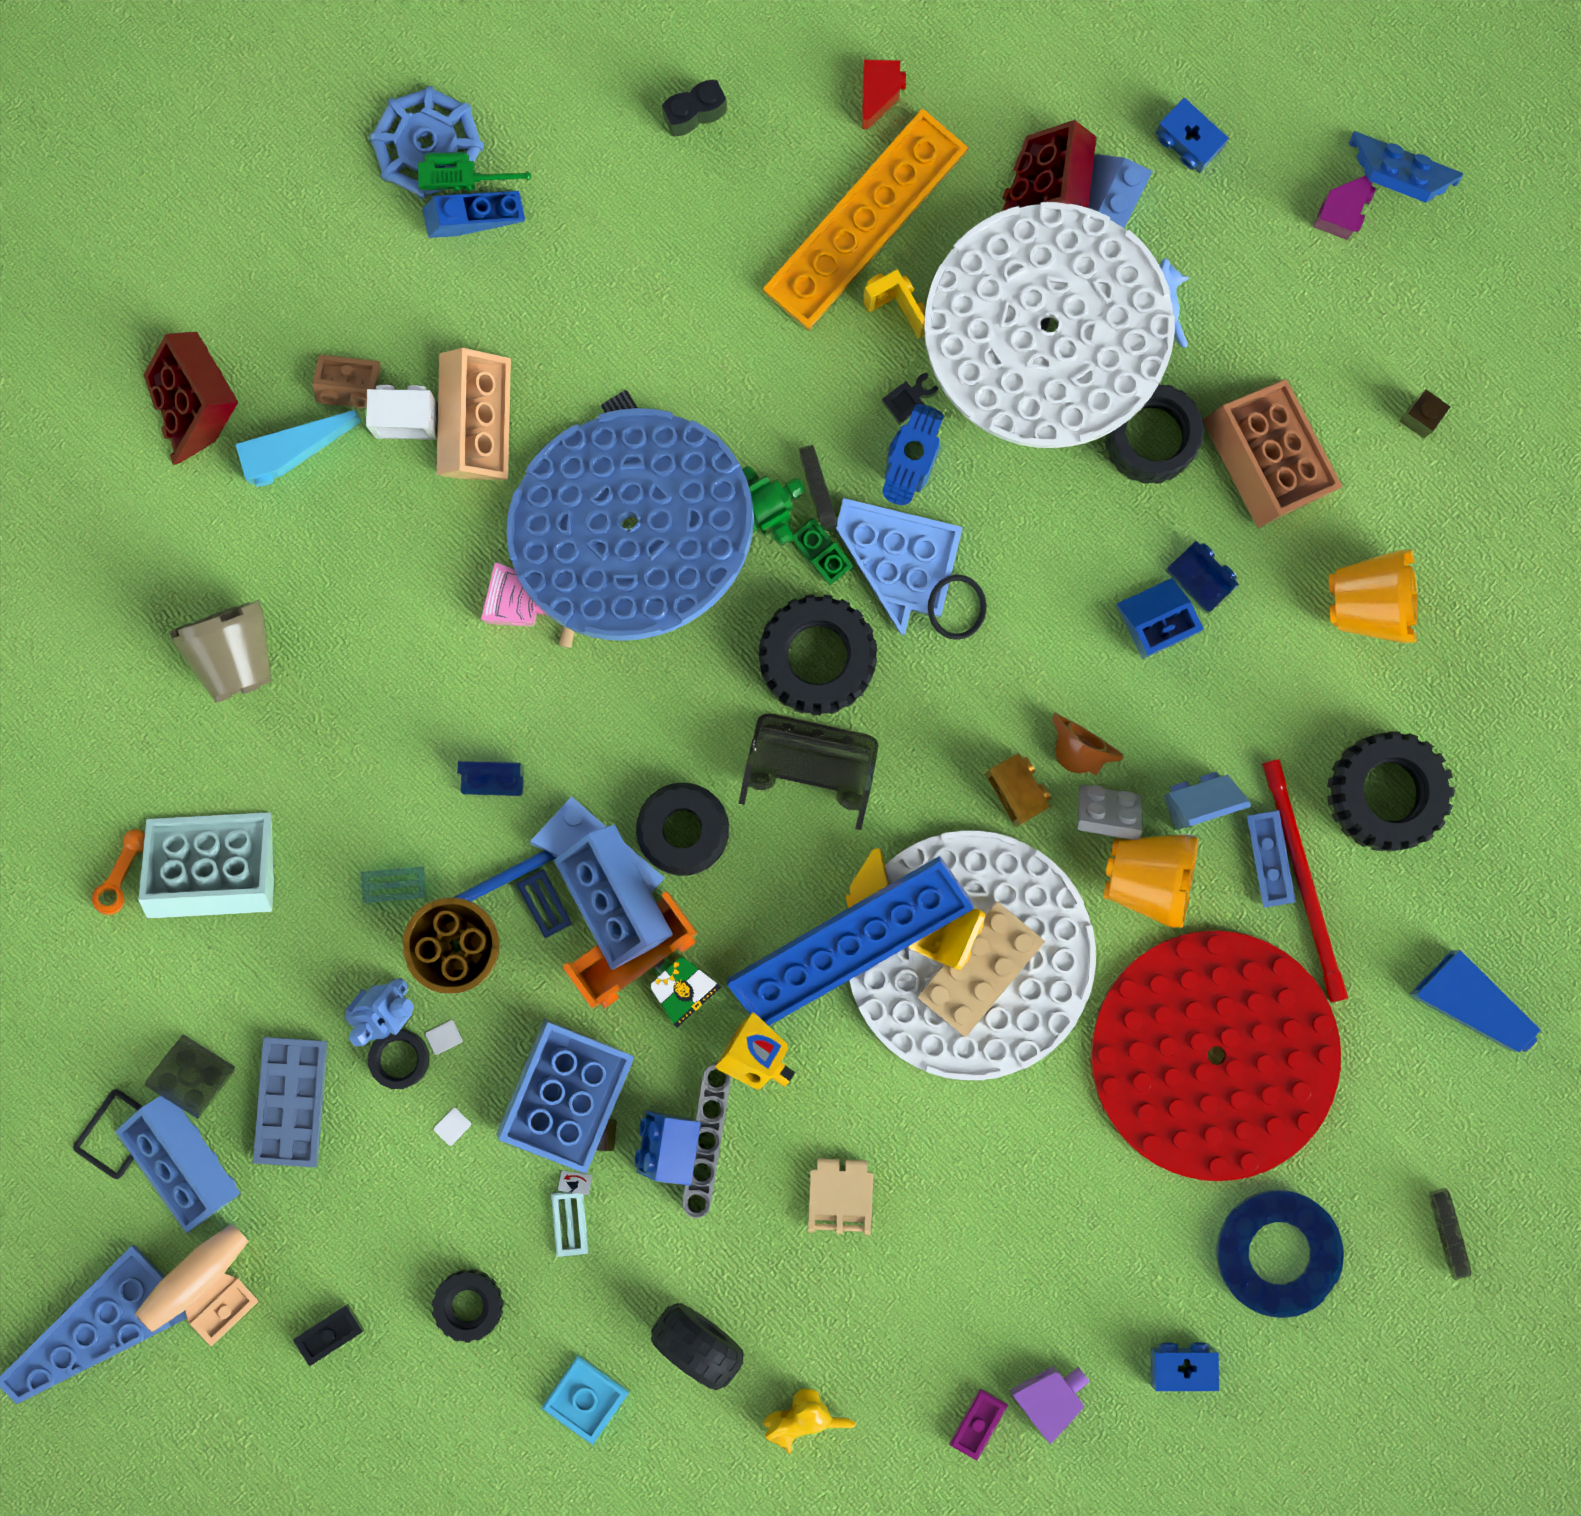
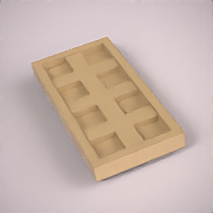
[917,901,1046,1038]

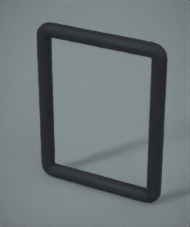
[73,1089,143,1179]

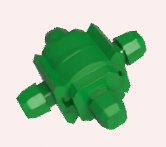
[742,466,805,546]

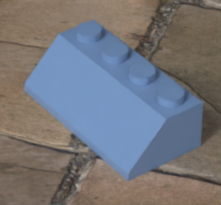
[1088,154,1153,228]
[554,824,673,970]
[115,1091,241,1234]

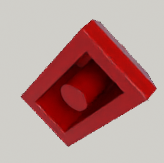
[862,60,906,129]

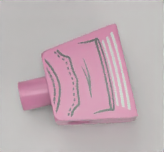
[481,562,548,626]

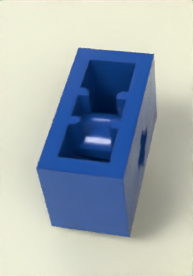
[1155,97,1229,174]
[1151,1342,1219,1391]

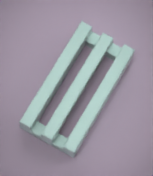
[551,1192,589,1257]

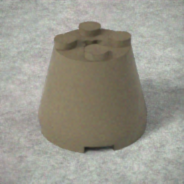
[169,600,271,703]

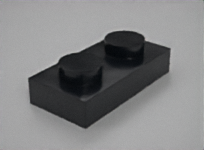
[293,1304,364,1367]

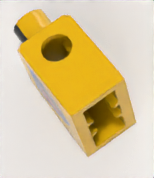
[715,1012,795,1089]

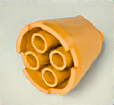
[1329,549,1418,643]
[1103,834,1199,928]

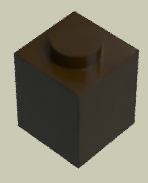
[1399,389,1451,438]

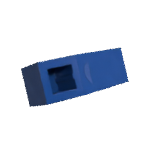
[422,191,525,238]

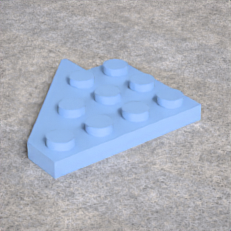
[836,498,963,636]

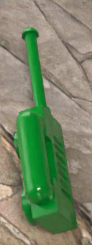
[418,152,531,191]

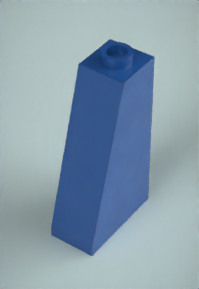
[1409,950,1541,1053]

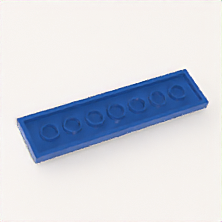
[727,856,974,1026]

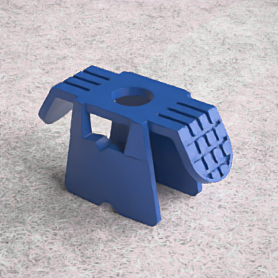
[882,404,944,505]

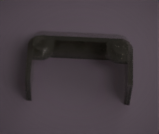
[738,714,879,830]

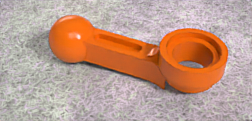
[92,829,145,915]

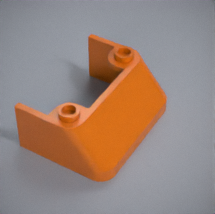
[562,891,698,1009]

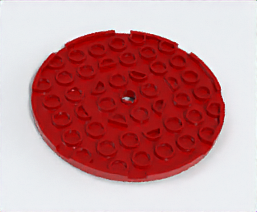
[1091,931,1341,1181]

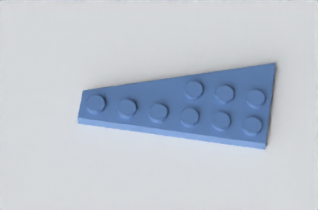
[0,1245,187,1404]

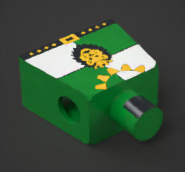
[649,956,721,1028]

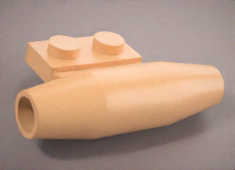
[135,1224,258,1346]

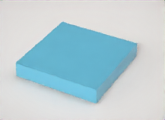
[541,1354,629,1445]

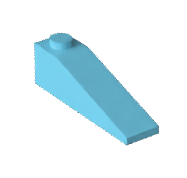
[236,410,361,487]

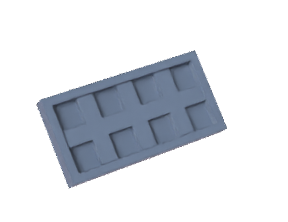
[253,1037,328,1167]

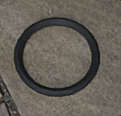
[927,574,987,640]

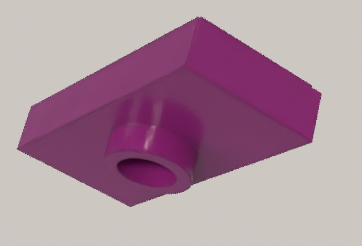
[949,1388,1008,1461]

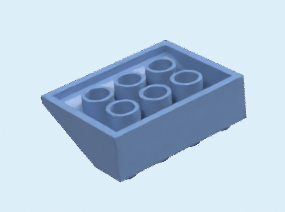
[496,1018,634,1174]

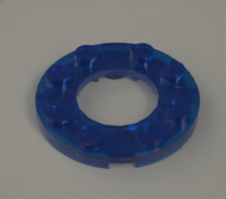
[1216,1190,1344,1318]

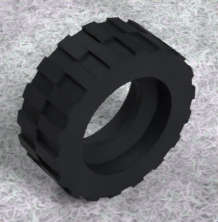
[432,1269,504,1343]

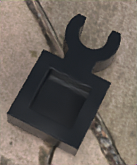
[881,373,938,425]

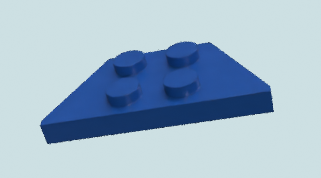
[1349,131,1463,203]

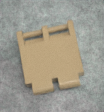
[808,1158,873,1235]

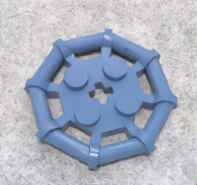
[369,86,484,199]

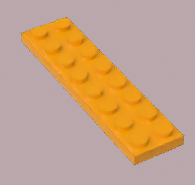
[763,108,969,331]

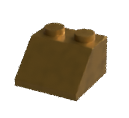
[984,753,1051,827]

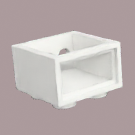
[366,385,438,440]

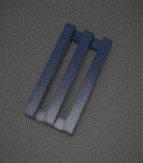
[516,869,573,939]

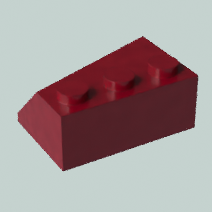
[1002,119,1097,211]
[143,331,238,465]

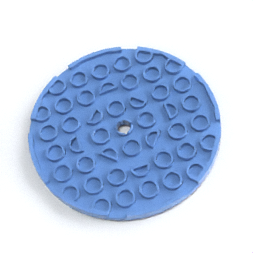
[507,408,754,641]

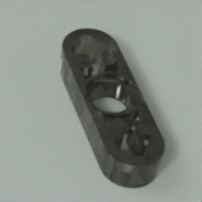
[798,444,838,531]
[1429,1188,1471,1280]

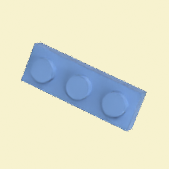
[1247,810,1296,908]

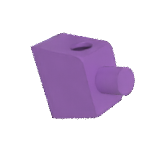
[1010,1366,1090,1444]

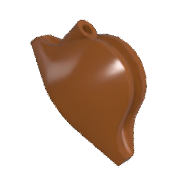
[1052,712,1123,775]

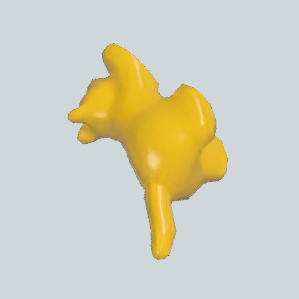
[763,1388,856,1454]

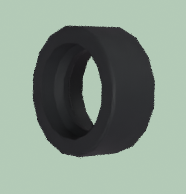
[368,1030,430,1089]

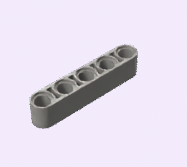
[683,1063,731,1218]

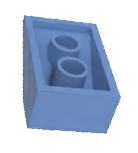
[1164,772,1251,830]

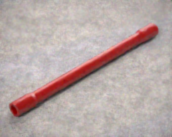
[1262,759,1348,1003]

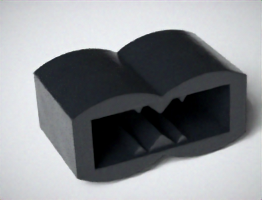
[662,79,727,136]

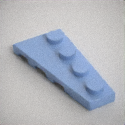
[530,796,665,894]

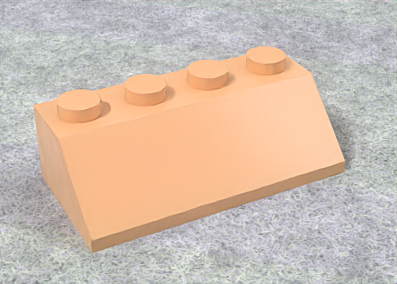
[437,348,511,480]

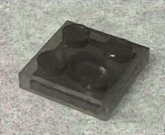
[145,1034,235,1119]

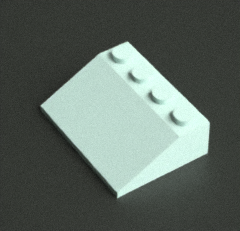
[139,812,274,918]

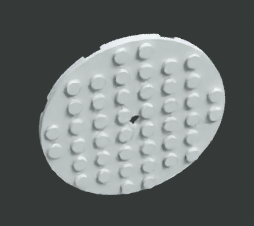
[925,202,1175,448]
[849,831,1096,1080]

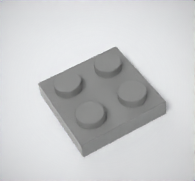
[1077,784,1142,840]

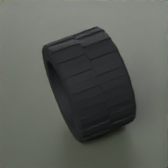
[1105,383,1204,484]

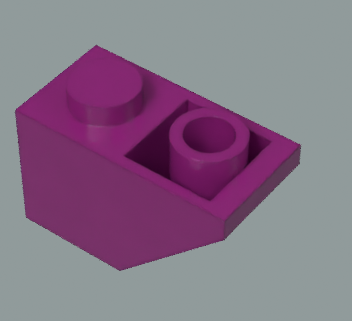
[1313,175,1376,240]

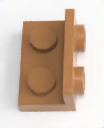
[312,355,381,409]

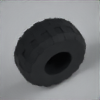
[636,783,729,876]
[651,1303,744,1390]

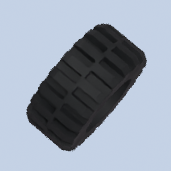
[759,594,877,716]
[1327,731,1454,851]

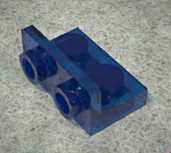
[1165,541,1239,614]
[457,761,524,796]

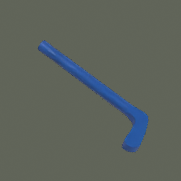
[453,850,556,901]

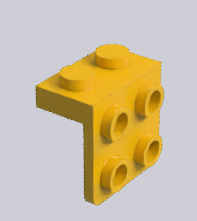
[863,269,926,339]
[907,908,985,970]

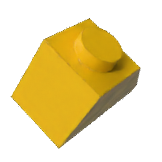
[846,848,889,908]

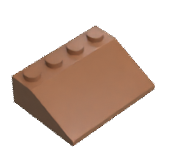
[1202,379,1343,528]

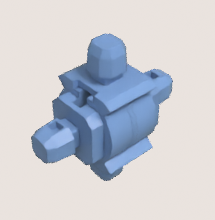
[345,978,414,1047]

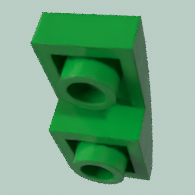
[792,517,854,585]

